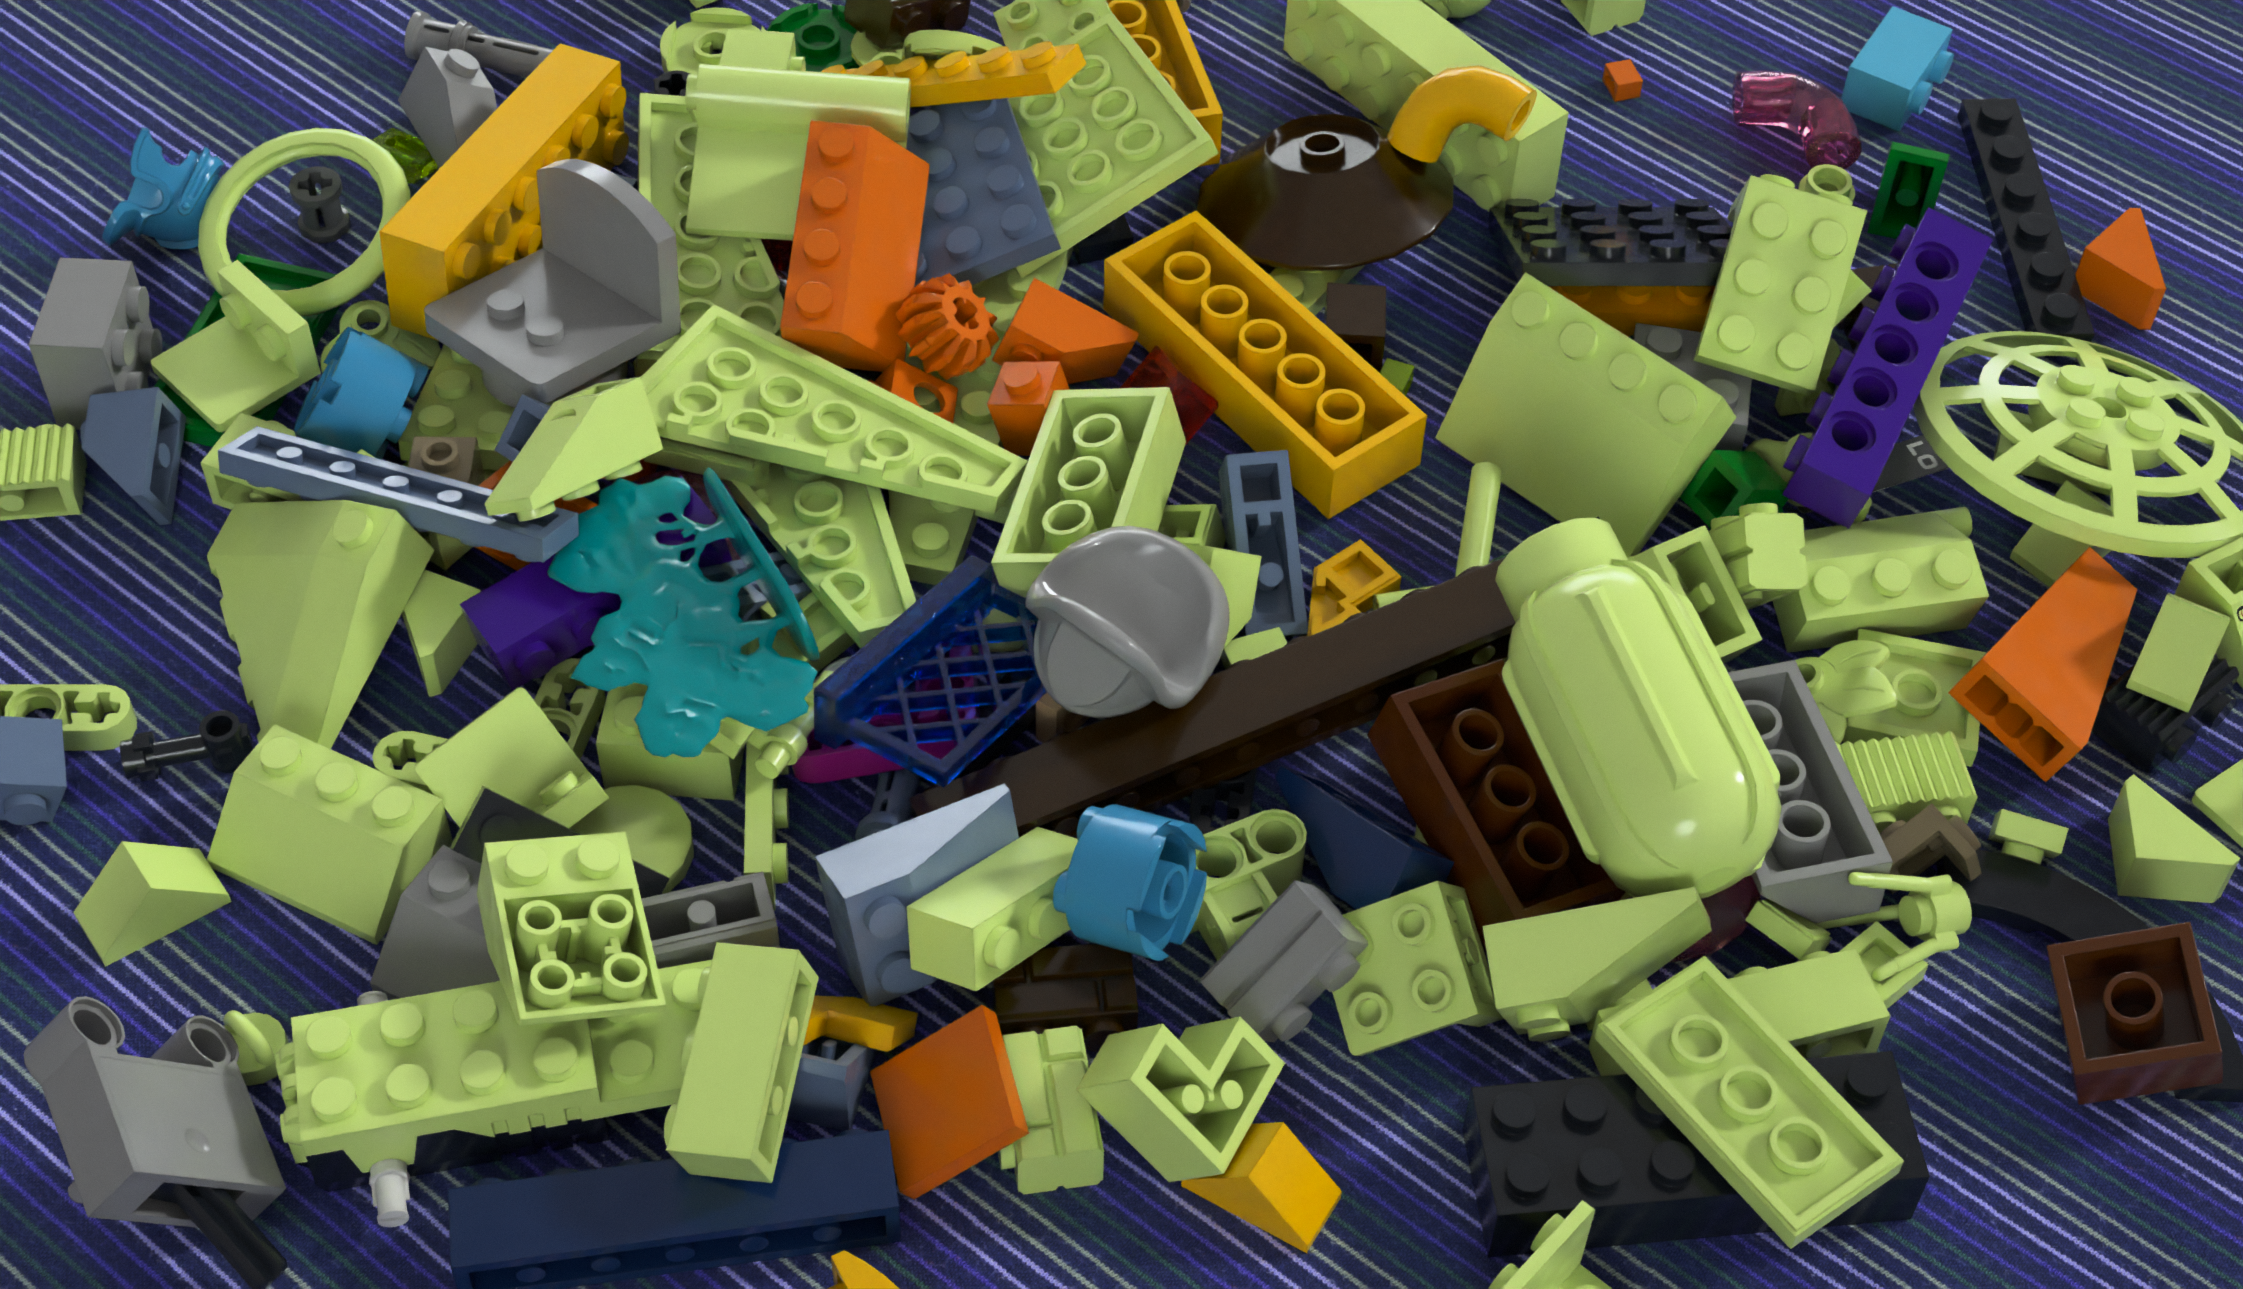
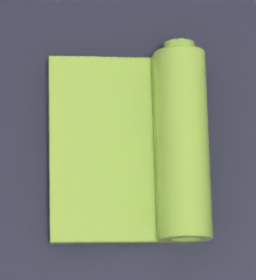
[685,64,911,241]

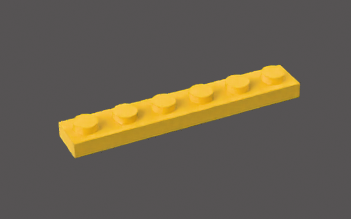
[821,41,1086,108]

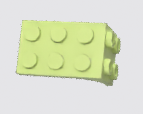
[1693,174,1868,396]

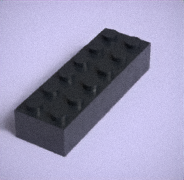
[1462,1051,1930,1258]

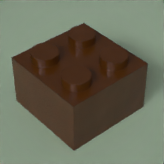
[2047,922,2223,1105]

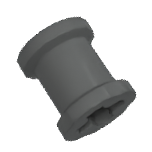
[289,166,351,244]

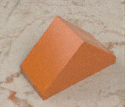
[2075,208,2166,330]

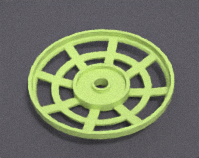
[1914,331,2243,558]

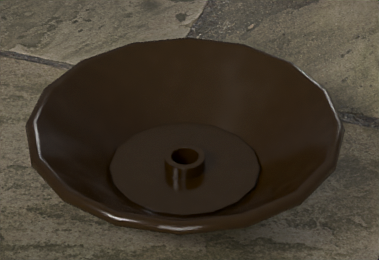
[1197,114,1454,271]

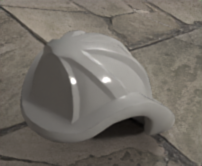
[1025,526,1230,718]

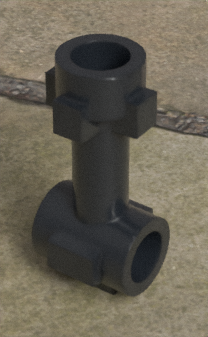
[120,710,253,782]

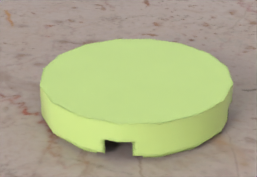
[570,785,694,894]

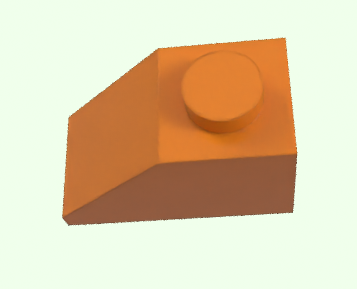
[992,278,1139,384]

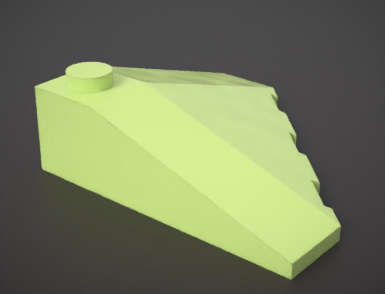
[207,500,434,749]

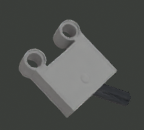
[23,996,288,1289]

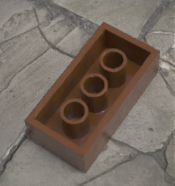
[1367,659,1626,949]

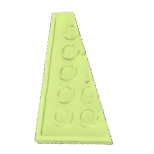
[636,93,784,374]
[641,304,1028,514]
[720,463,924,649]

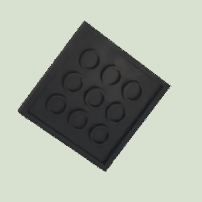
[1488,199,1732,286]

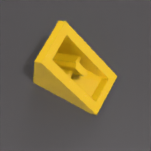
[1181,1122,1342,1253]

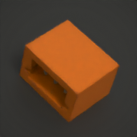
[1602,59,1643,102]

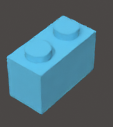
[1839,6,1954,131]

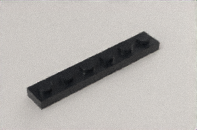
[1957,98,2095,342]

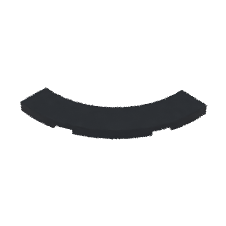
[1936,849,2243,1103]

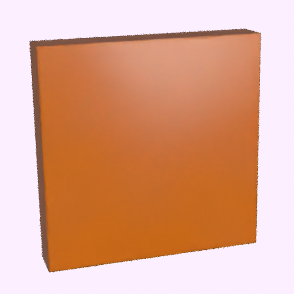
[870,1005,1029,1200]

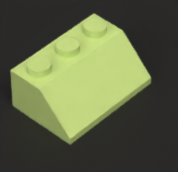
[1773,513,1989,653]
[207,724,453,945]

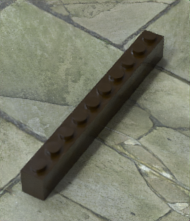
[909,557,1516,839]

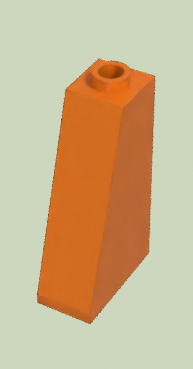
[1948,547,2138,783]

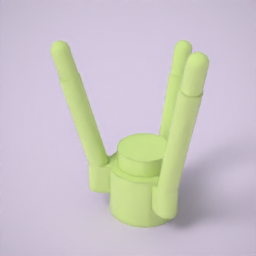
[1817,872,1972,981]

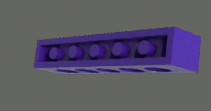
[1782,207,1993,529]

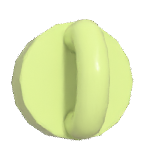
[223,1010,289,1086]

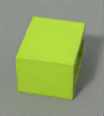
[1380,358,1415,396]

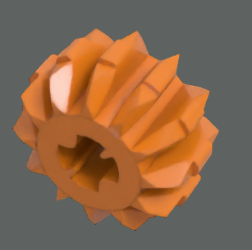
[895,273,1000,380]

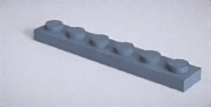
[218,426,579,562]

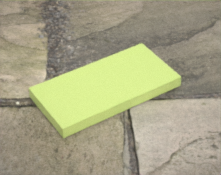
[1594,956,1904,1249]

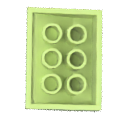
[1435,272,1737,557]

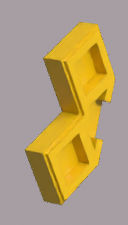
[1307,539,1402,636]
[803,996,918,1052]

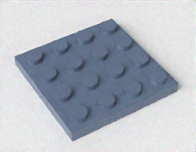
[907,98,1061,286]

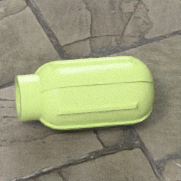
[1495,518,1782,899]

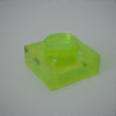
[371,127,438,184]

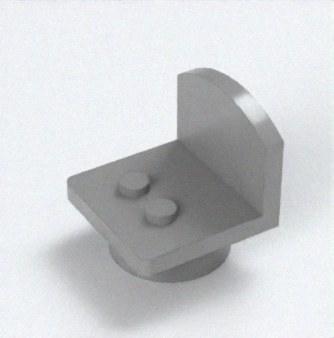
[424,159,681,408]

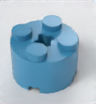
[294,327,429,460]
[1053,804,1207,961]

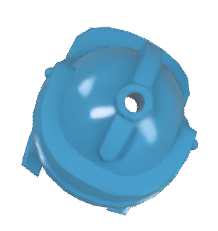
[102,127,225,249]

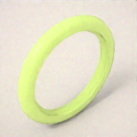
[198,128,410,317]

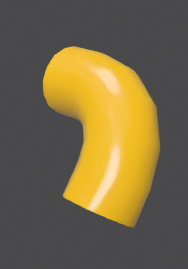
[1387,65,1537,163]

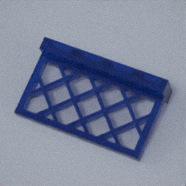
[814,555,1047,788]

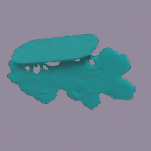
[547,467,820,757]

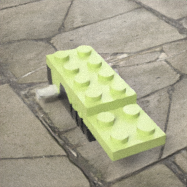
[275,960,712,1227]

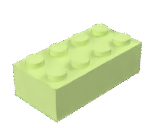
[991,387,1186,616]

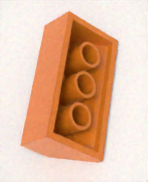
[780,120,930,372]

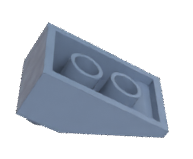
[815,783,1019,1006]

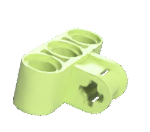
[1189,809,1307,961]

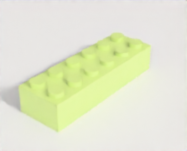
[1283,0,1569,212]

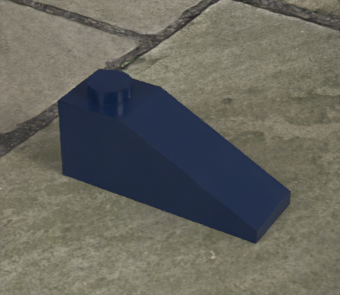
[1275,766,1455,910]

